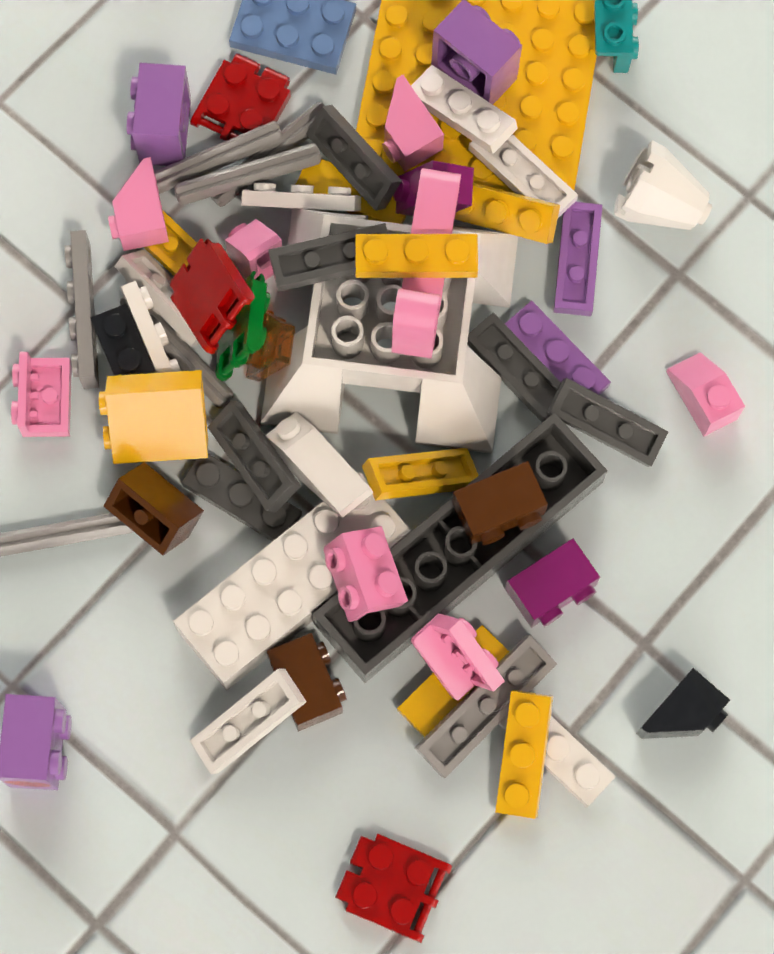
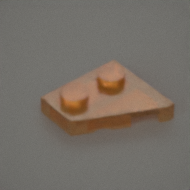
[245,310,295,382]

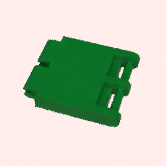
[215,271,270,381]

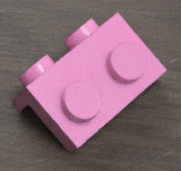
[11,352,72,437]
[324,526,408,622]
[411,613,505,700]

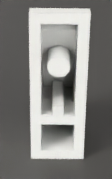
[265,412,373,518]

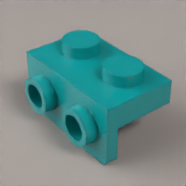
[594,0,639,73]

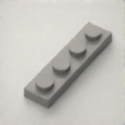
[65,230,99,389]
[415,635,557,778]

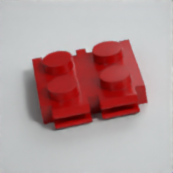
[190,53,291,141]
[169,238,255,354]
[335,833,453,943]

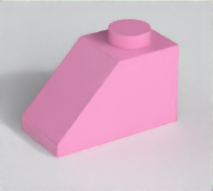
[382,75,444,172]
[108,157,169,251]
[225,219,282,280]
[666,352,745,436]

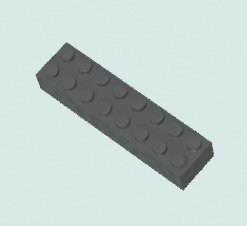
[312,413,608,683]

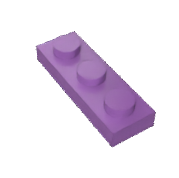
[553,202,602,316]
[505,301,611,395]

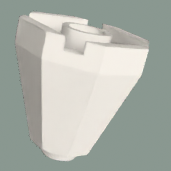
[614,140,712,230]

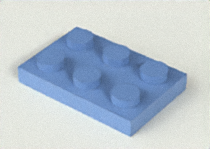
[229,0,356,75]

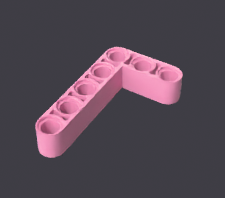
[392,168,461,359]

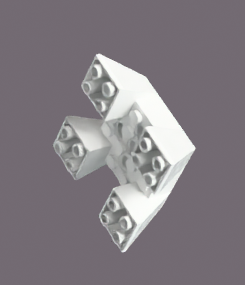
[261,208,518,453]

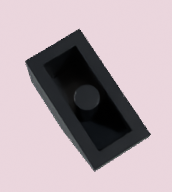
[636,668,730,739]

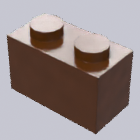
[452,461,548,545]
[103,462,204,556]
[267,633,347,732]

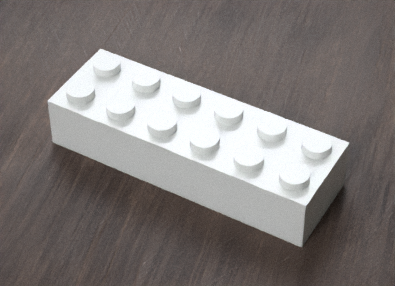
[173,472,411,691]

